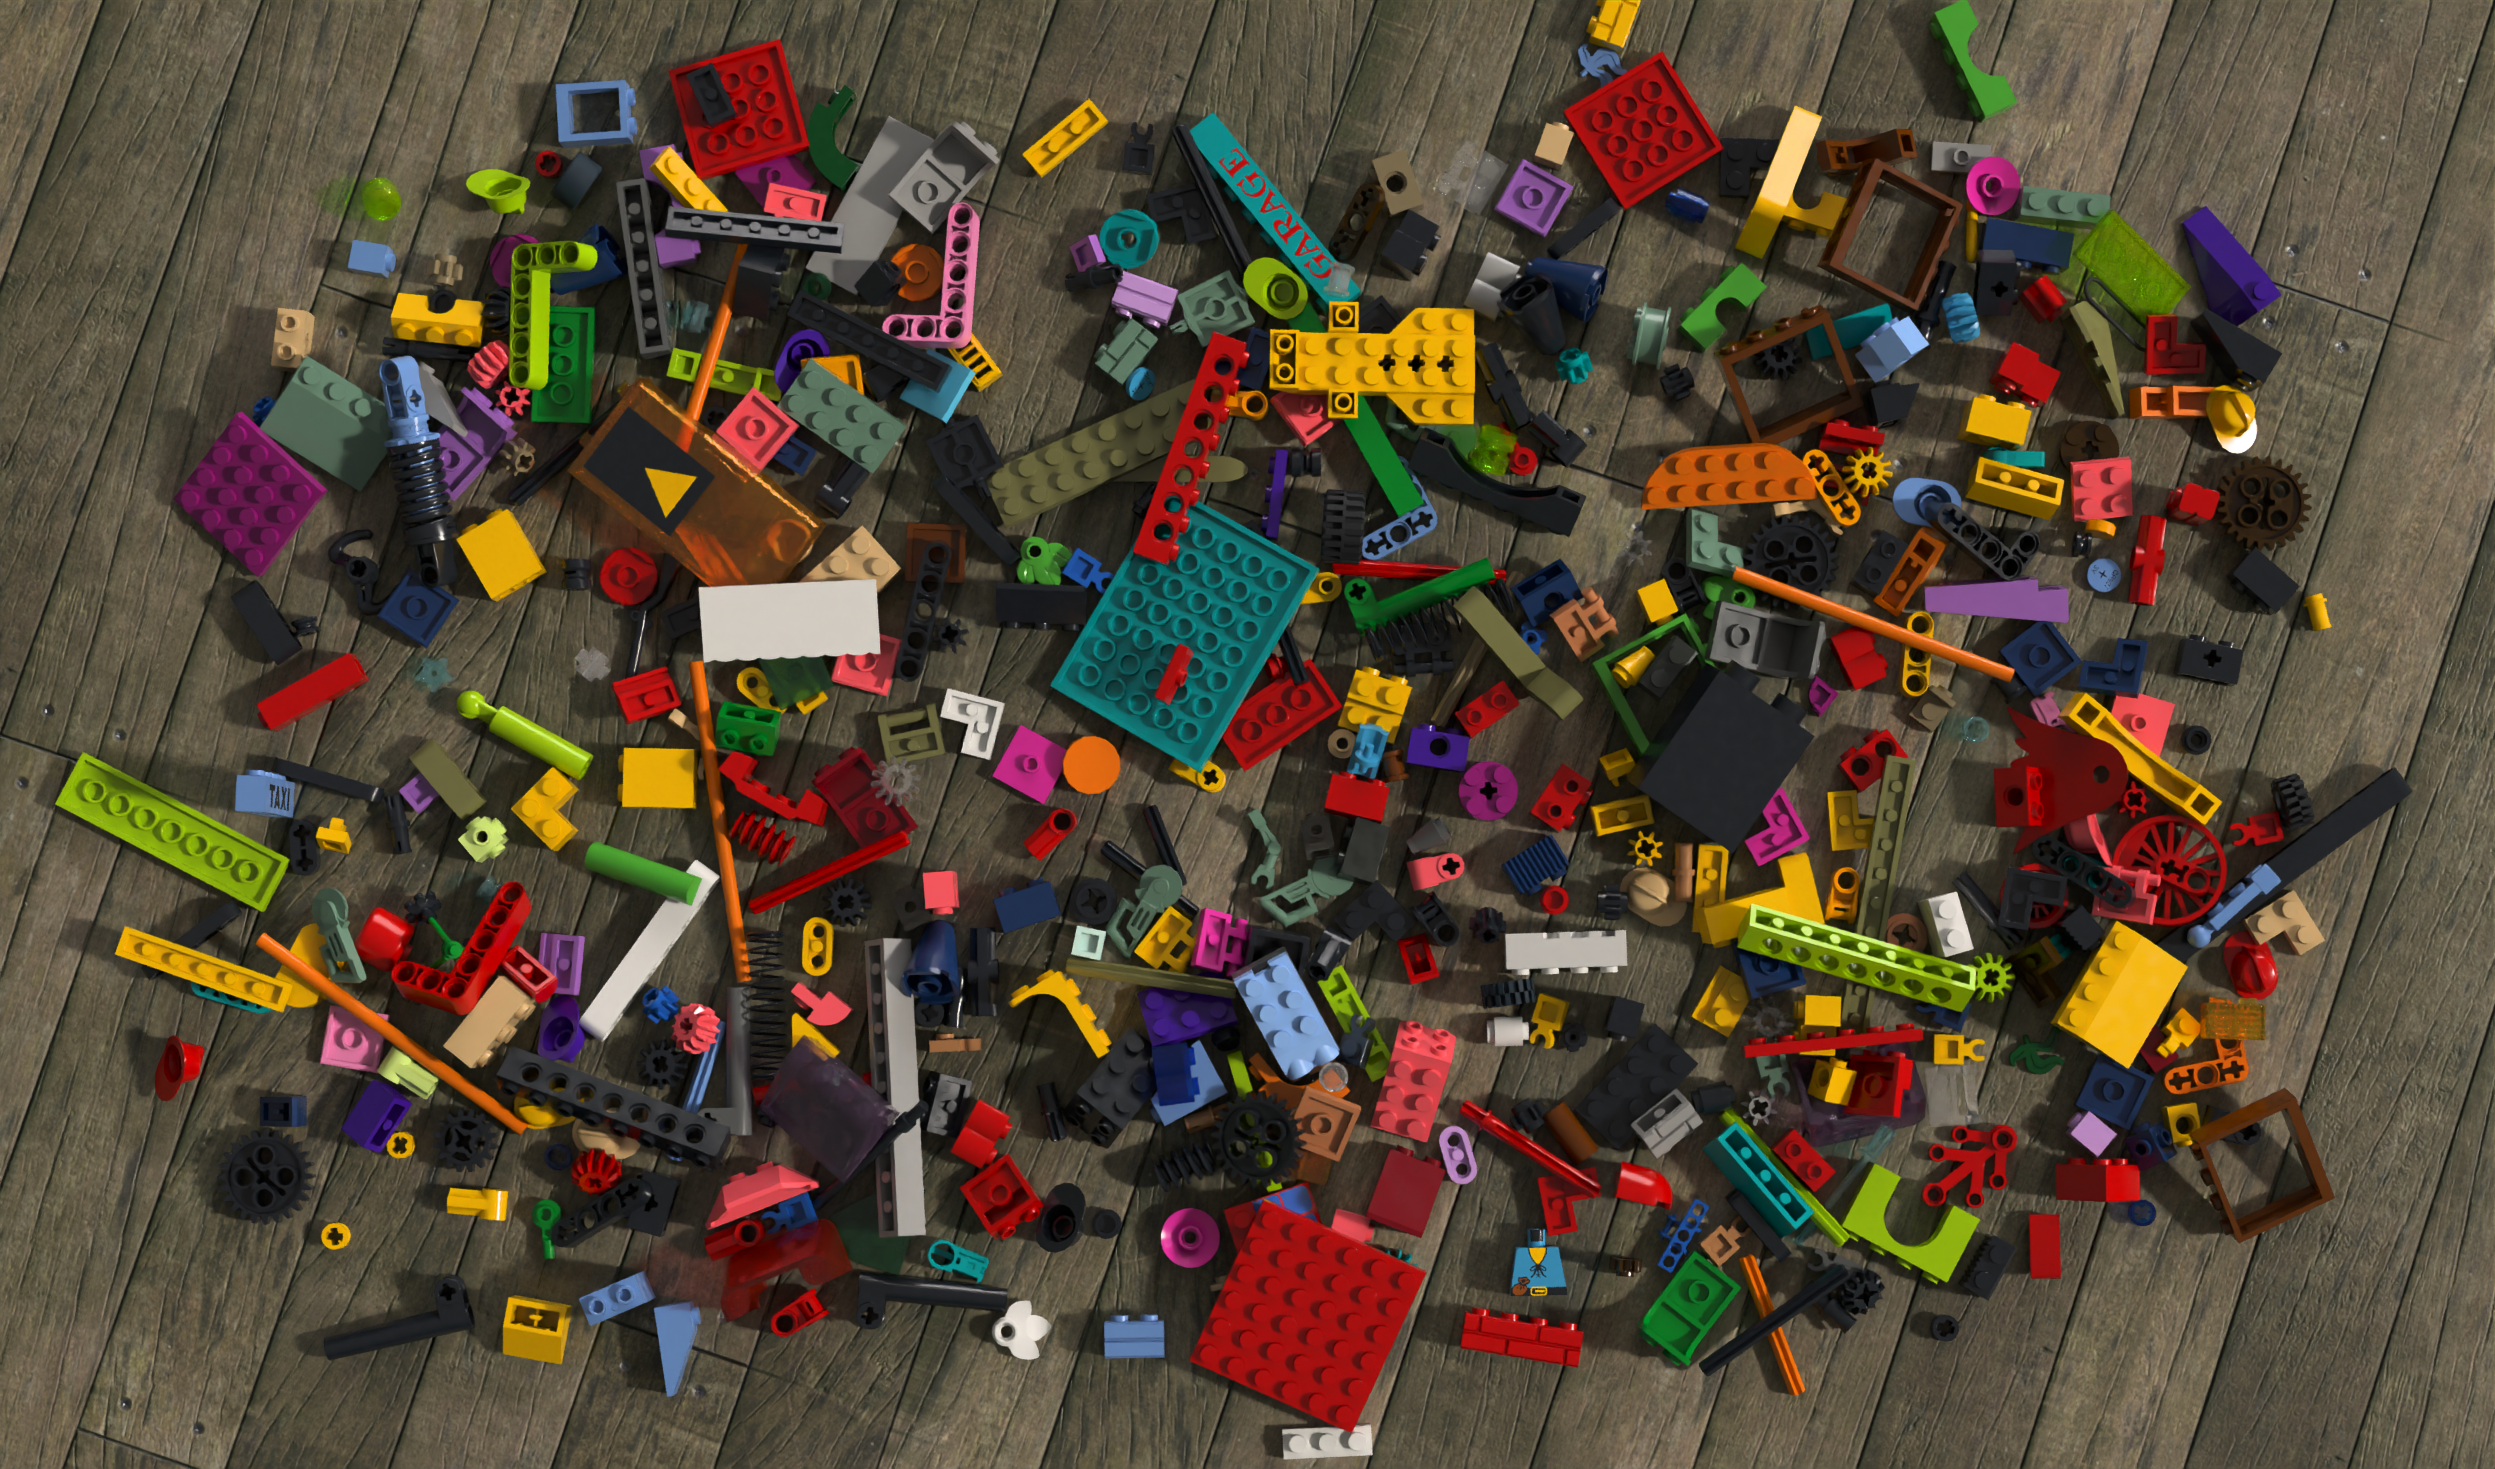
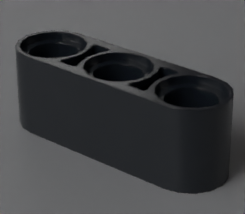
[231,579,303,665]

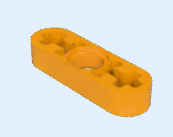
[1801,449,1861,527]

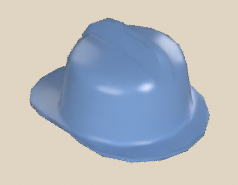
[1892,478,1962,527]

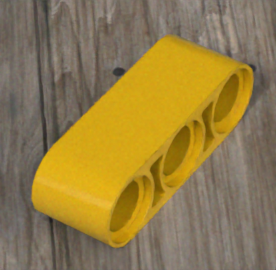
[1898,611,1934,698]
[1776,852,1825,925]

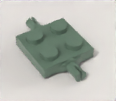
[1169,270,1255,349]

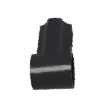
[1526,410,1587,468]
[814,458,870,520]
[1305,925,1353,982]

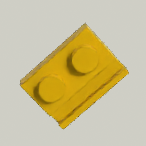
[1690,965,1749,1038]

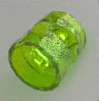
[1469,424,1518,476]

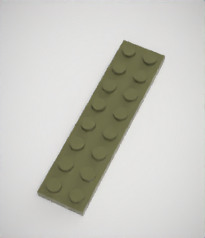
[985,379,1219,529]

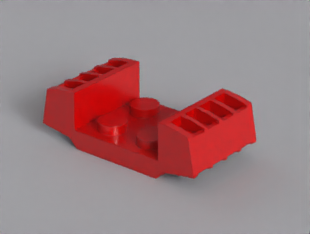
[718,751,830,827]

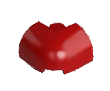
[1613,1161,1673,1210]

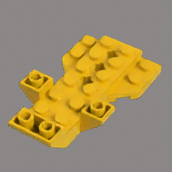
[1269,301,1475,426]

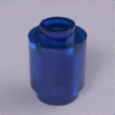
[1664,187,1710,224]

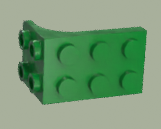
[1636,1250,1742,1366]

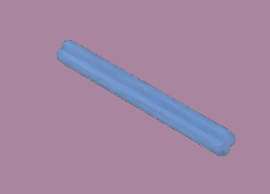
[667,1021,726,1161]

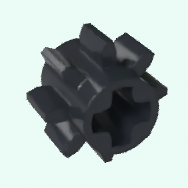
[1659,363,1695,401]
[933,617,969,654]
[1597,885,1628,920]
[1469,907,1506,944]
[1509,1098,1546,1134]

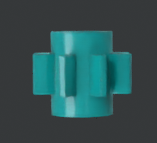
[1555,348,1593,385]

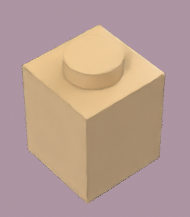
[1533,122,1574,171]

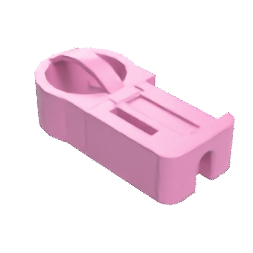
[2029,692,2076,733]

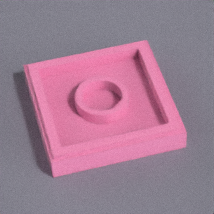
[320,1005,390,1073]

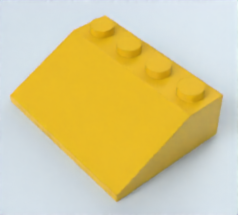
[2051,921,2188,1069]

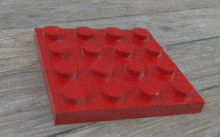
[668,39,810,181]
[1563,51,1724,211]

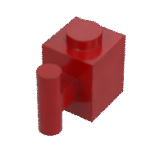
[2018,274,2067,324]

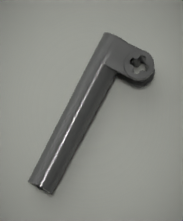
[697,987,752,1136]

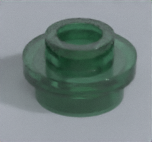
[803,272,831,300]

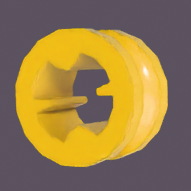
[386,1132,416,1159]
[321,1222,351,1250]

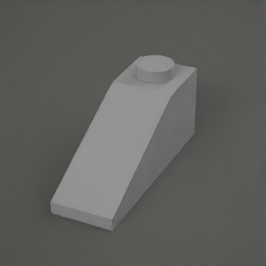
[410,361,468,437]

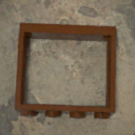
[1818,158,1963,312]
[1713,305,1864,445]
[2188,1088,2335,1243]

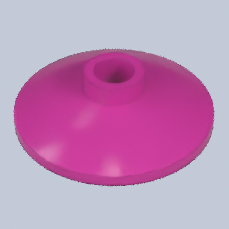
[1965,157,2020,215]
[1161,1208,1220,1268]

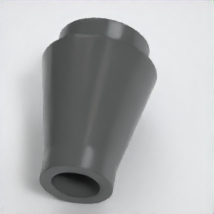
[1406,817,1452,855]

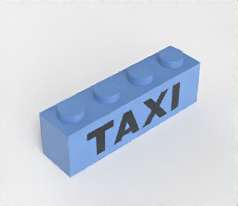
[235,770,295,818]

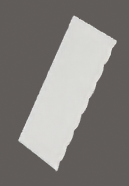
[698,579,881,663]

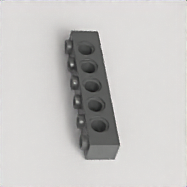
[616,178,673,360]

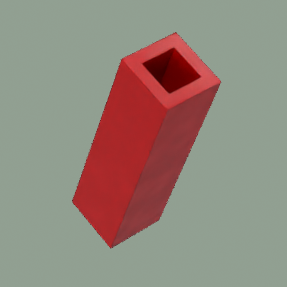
[256,653,369,732]

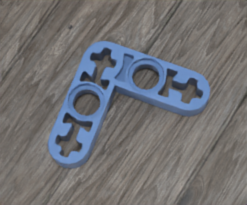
[1362,456,1438,561]

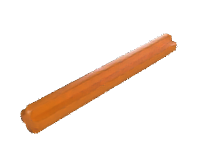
[1739,1254,1805,1396]

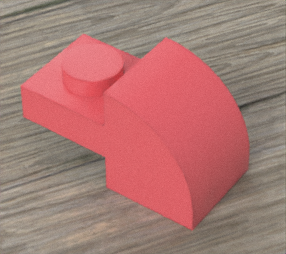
[791,982,854,1026]

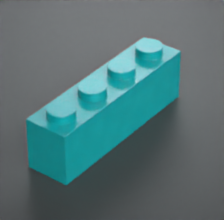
[1703,1122,1814,1239]

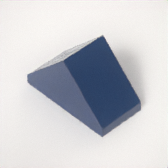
[260,1096,307,1127]

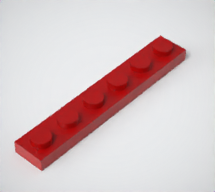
[1741,1023,1923,1058]

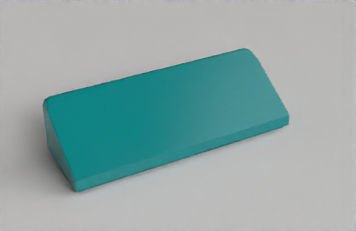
[1803,303,1893,361]

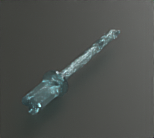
[1794,1123,1897,1246]

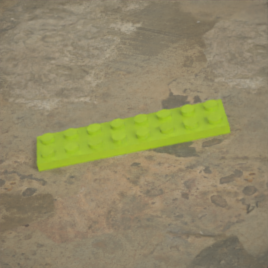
[55,752,291,912]

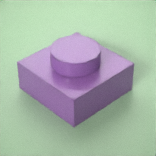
[1070,234,1106,272]
[399,772,440,813]

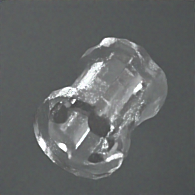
[1323,262,1355,298]

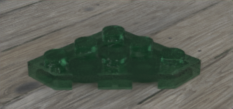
[814,1189,926,1275]

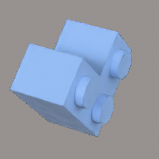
[1855,316,1929,383]

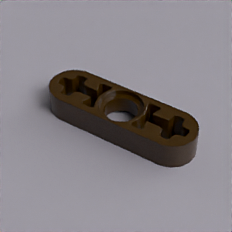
[1328,183,1385,261]

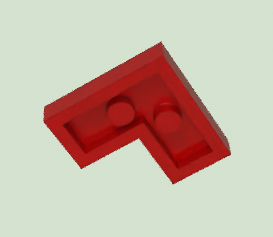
[2144,314,2206,375]
[1537,1167,1601,1236]

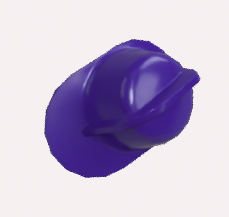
[774,329,830,393]
[538,995,585,1063]

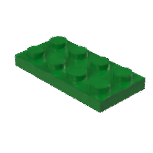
[531,306,596,425]

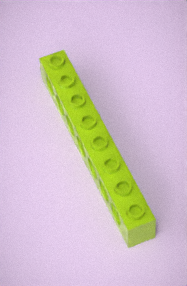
[1737,903,1976,1012]

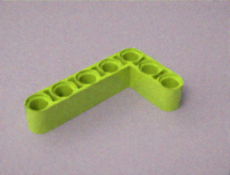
[509,241,598,391]

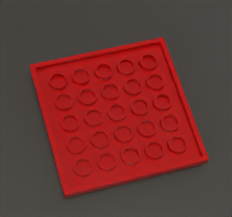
[1189,1198,1426,1433]

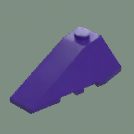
[2182,206,2282,327]

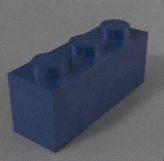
[1978,217,2074,276]

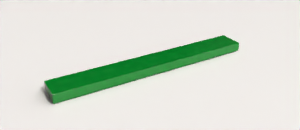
[1285,301,1424,518]

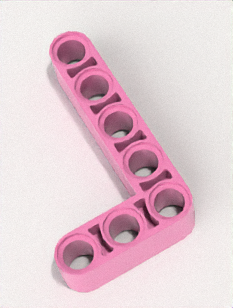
[882,202,980,349]

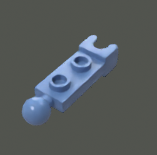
[2187,864,2281,948]

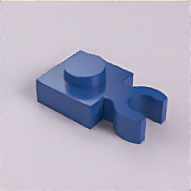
[1061,548,1114,594]
[761,1192,818,1234]

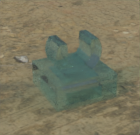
[679,301,716,333]

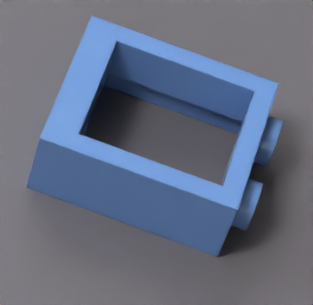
[556,80,637,148]
[579,1271,656,1326]

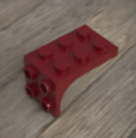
[811,747,919,849]

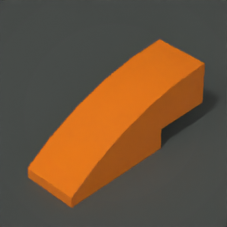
[2129,386,2216,419]

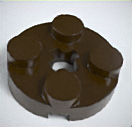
[2059,421,2119,473]

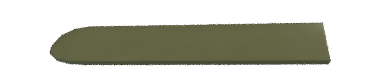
[1112,456,1249,483]

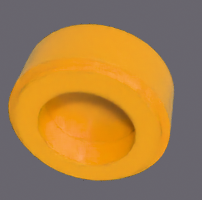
[2085,519,2116,539]

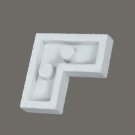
[940,688,1005,760]

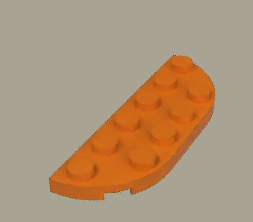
[1641,443,1818,510]

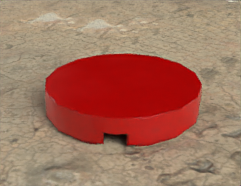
[600,548,658,606]

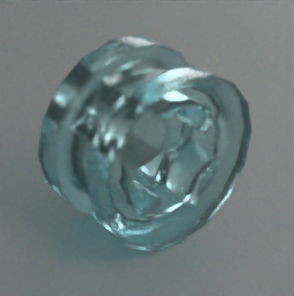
[1960,717,1990,743]
[475,875,504,905]

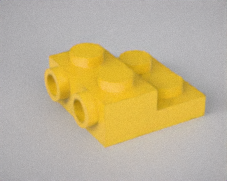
[1338,666,1412,744]

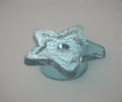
[415,657,453,693]

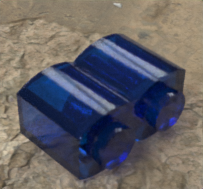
[1152,1042,1200,1106]

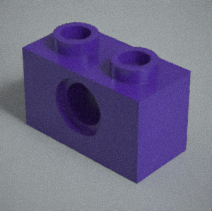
[1406,724,1470,773]

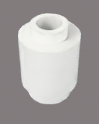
[1487,1016,1529,1047]

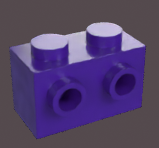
[341,1080,412,1153]

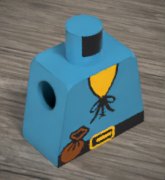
[1509,1229,1567,1296]

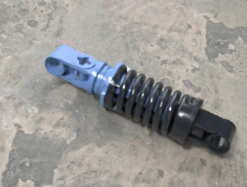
[379,356,460,589]

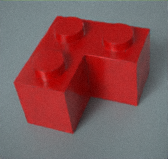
[1988,342,2061,408]
[2056,1158,2140,1202]

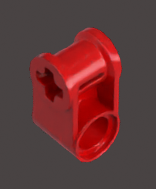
[771,1288,829,1337]

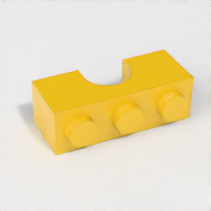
[1781,189,1847,240]
[391,293,486,347]

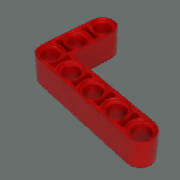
[391,881,532,1015]

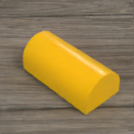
[1590,794,1654,836]

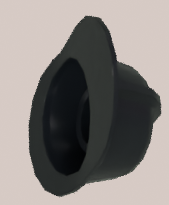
[1035,1183,1086,1253]

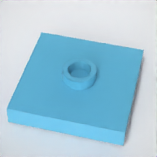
[900,348,976,423]

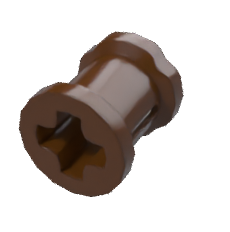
[1381,749,1409,783]

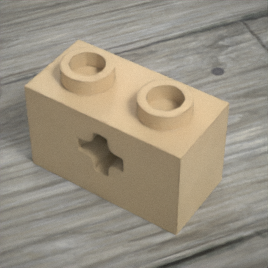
[271,308,315,372]

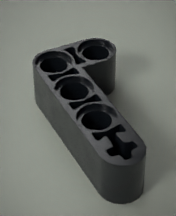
[1925,500,2041,581]

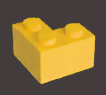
[511,767,579,851]
[1792,995,1841,1056]

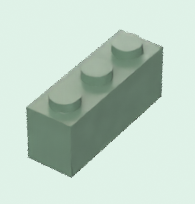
[2014,186,2111,231]

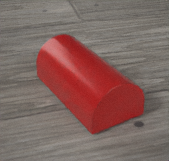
[498,944,558,1003]

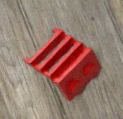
[1814,419,1885,507]

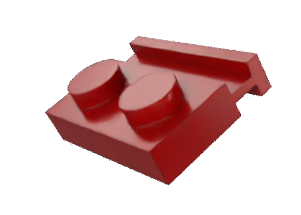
[611,666,682,725]

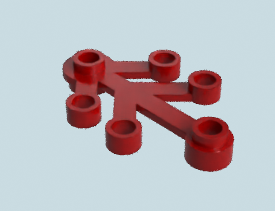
[1921,1124,2017,1208]

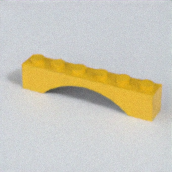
[2058,693,2222,825]

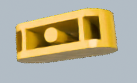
[275,923,348,1008]

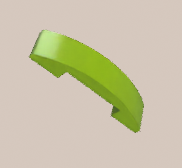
[666,348,783,402]
[1318,964,1391,1082]

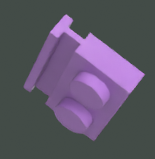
[538,933,585,995]

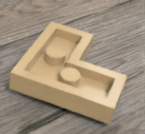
[2241,890,2325,956]

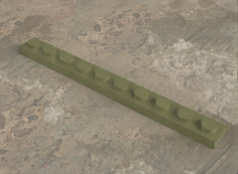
[1836,755,1916,1050]

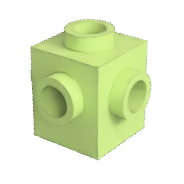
[458,816,509,863]

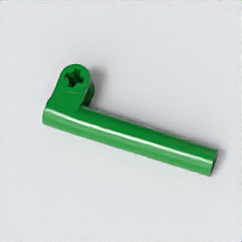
[1344,557,1496,637]

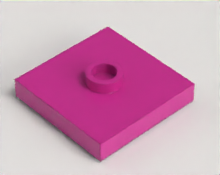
[992,725,1066,804]

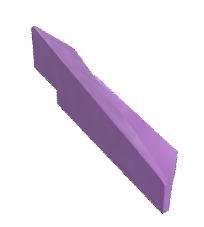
[1924,575,2069,623]

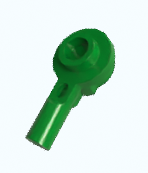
[532,1199,562,1259]

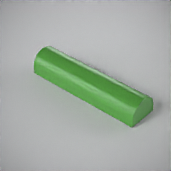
[585,842,702,906]

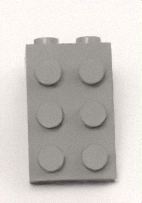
[887,121,1000,234]

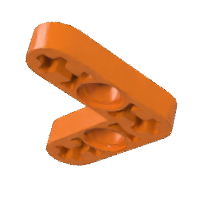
[2162,998,2249,1094]

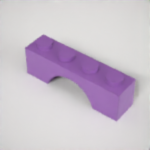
[639,144,701,269]

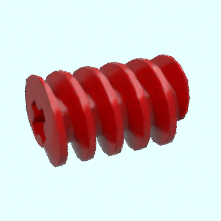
[729,810,796,867]

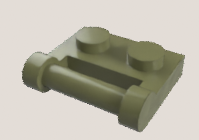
[877,703,946,767]

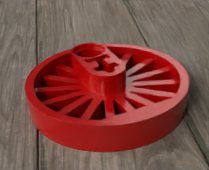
[2112,815,2227,927]

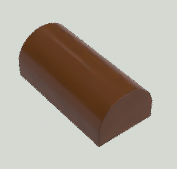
[1542,1101,1599,1166]

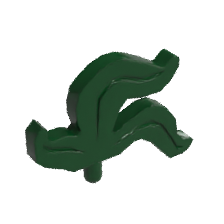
[2009,1026,2064,1075]

